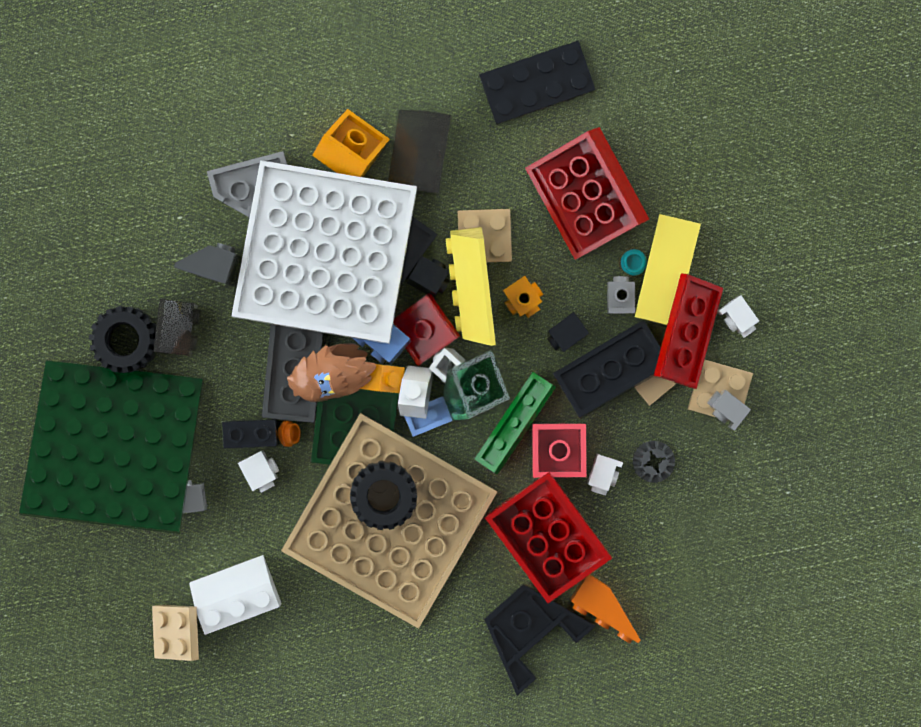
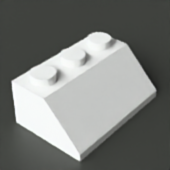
[189,555,282,635]

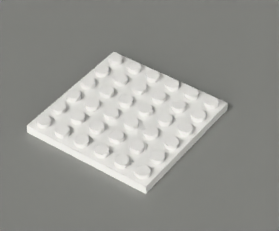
[232,160,417,344]

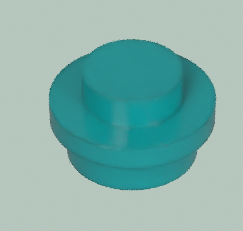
[621,249,647,276]

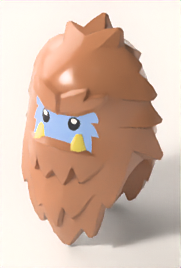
[287,343,376,402]

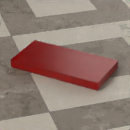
[654,273,723,389]

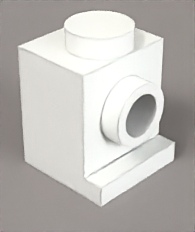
[717,295,759,338]
[429,348,477,389]
[587,454,623,496]

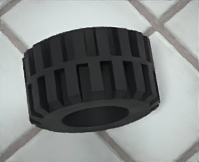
[89,306,160,373]
[350,461,417,530]

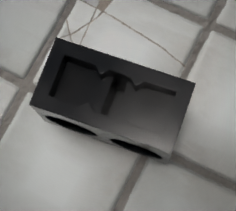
[222,419,279,449]

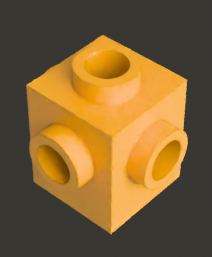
[503,276,543,318]

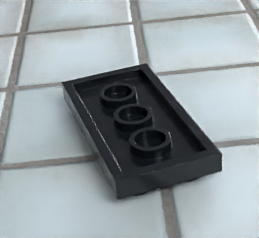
[479,40,596,125]
[553,320,661,419]

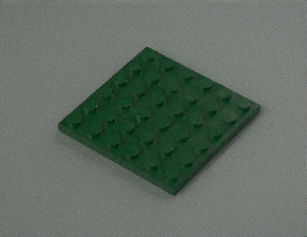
[19,360,203,534]

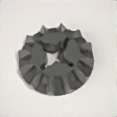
[633,441,675,483]

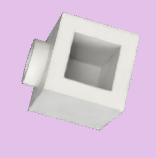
[238,450,279,493]

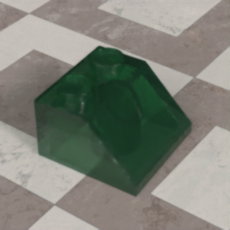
[443,350,510,421]

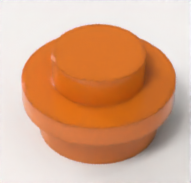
[277,421,301,447]

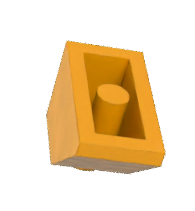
[359,364,405,393]

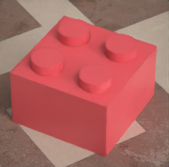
[532,423,586,478]

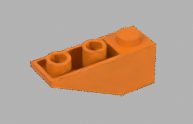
[570,574,641,644]

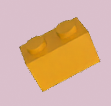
[312,109,390,177]

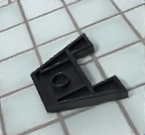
[484,584,595,696]

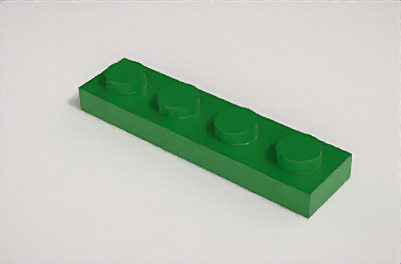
[475,372,556,475]

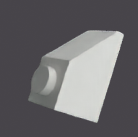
[398,365,434,419]

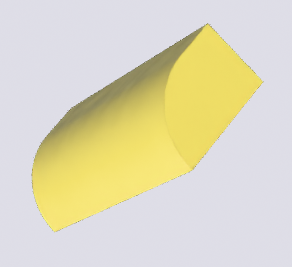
[635,214,701,326]

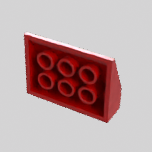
[525,127,650,260]
[485,472,612,603]

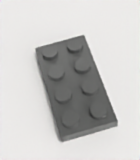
[262,324,323,423]

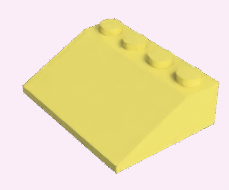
[446,227,496,346]

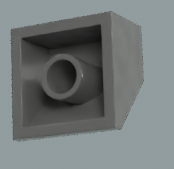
[174,242,240,286]

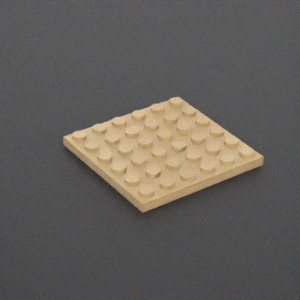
[281,413,497,629]

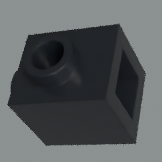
[407,256,450,298]

